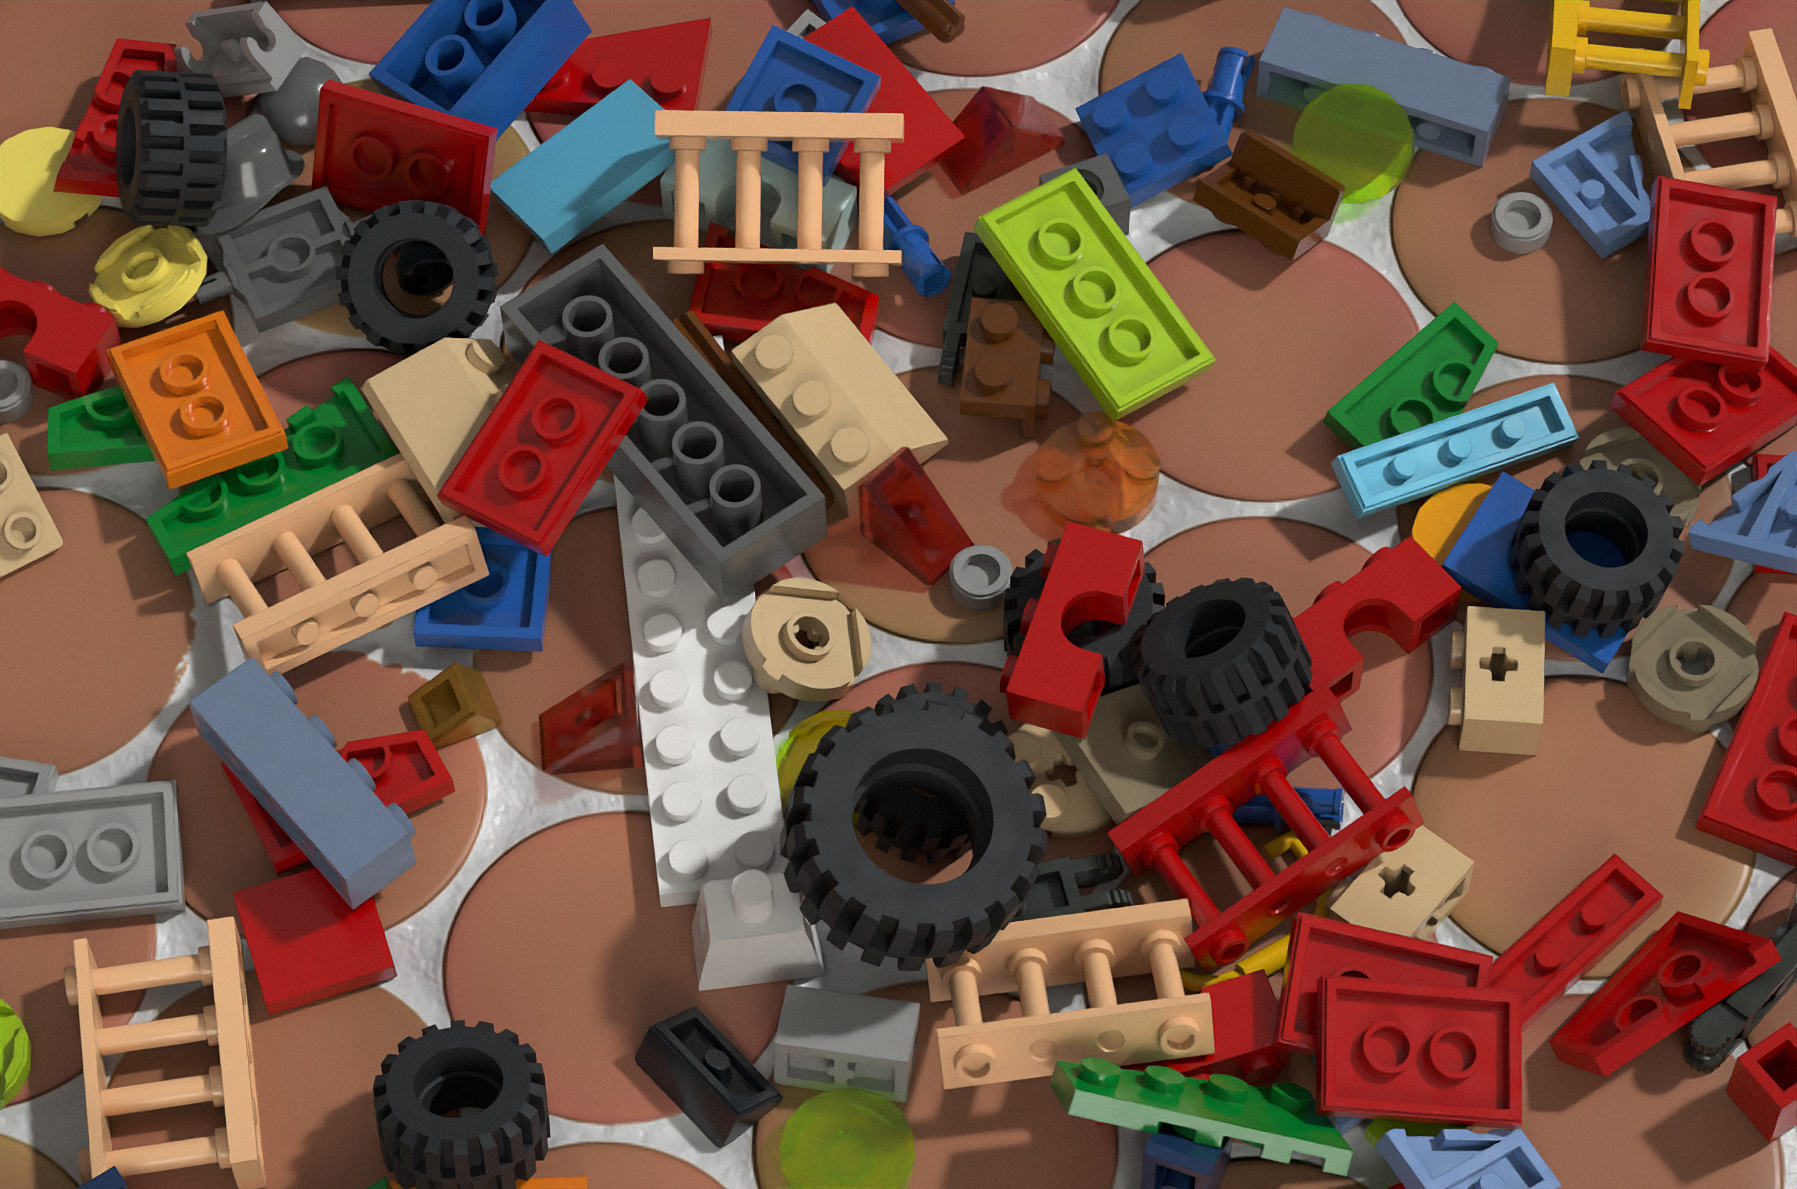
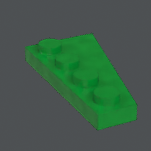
[146,376,398,576]
[1050,1057,1354,1176]

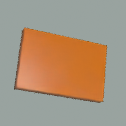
[106,310,288,490]

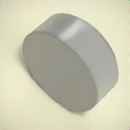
[1490,192,1553,254]
[0,360,34,424]
[949,545,1013,611]

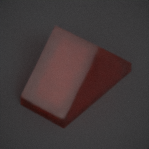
[938,86,1065,196]
[858,447,974,586]
[539,662,643,775]

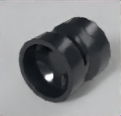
[392,241,454,296]

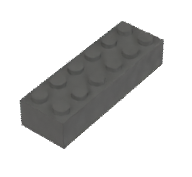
[500,244,827,603]

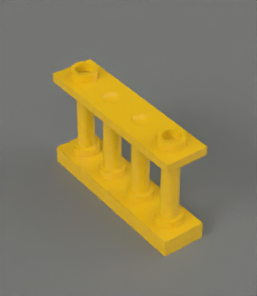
[1545,0,1710,109]

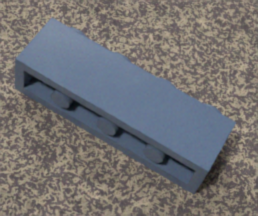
[1256,7,1511,167]
[188,657,417,910]

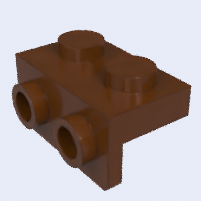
[1193,129,1345,261]
[960,297,1056,438]

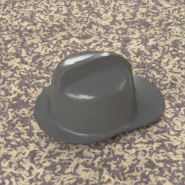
[185,114,305,235]

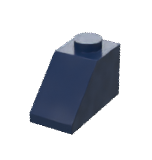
[1141,1122,1233,1189]

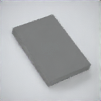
[0,780,186,929]

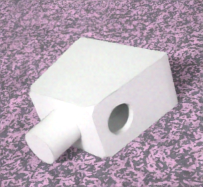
[691,869,824,991]

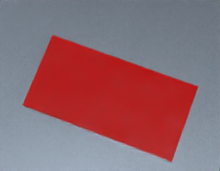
[1695,611,1797,867]

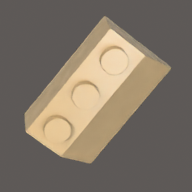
[731,303,949,516]
[361,338,515,527]

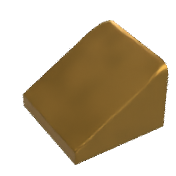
[407,662,502,750]

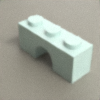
[660,140,858,273]

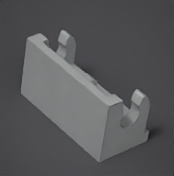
[174,1,307,98]
[774,984,920,1103]

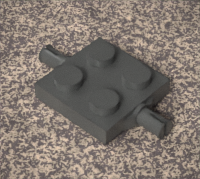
[195,186,373,333]

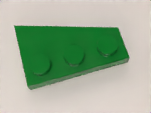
[1323,301,1499,507]
[47,384,155,471]

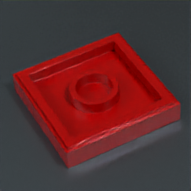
[232,868,397,1016]

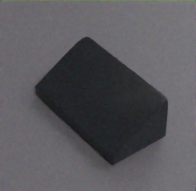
[635,1006,783,1148]

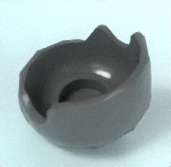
[257,57,343,146]

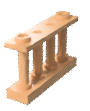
[1619,28,1797,238]
[653,110,904,277]
[186,453,489,675]
[925,898,1215,1090]
[64,916,266,1189]

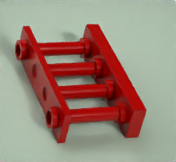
[1107,683,1425,974]

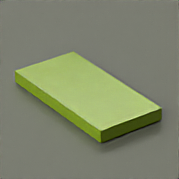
[973,168,1216,422]

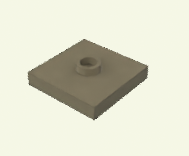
[1052,683,1214,826]

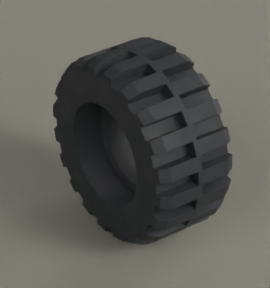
[780,699,1048,971]

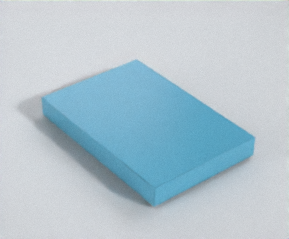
[490,79,675,254]

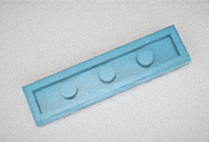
[1331,382,1580,520]

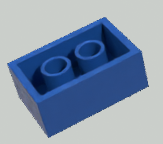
[369,0,592,141]

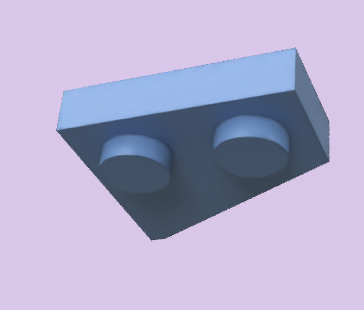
[1529,110,1651,259]
[1688,451,1797,574]
[1375,1129,1561,1189]

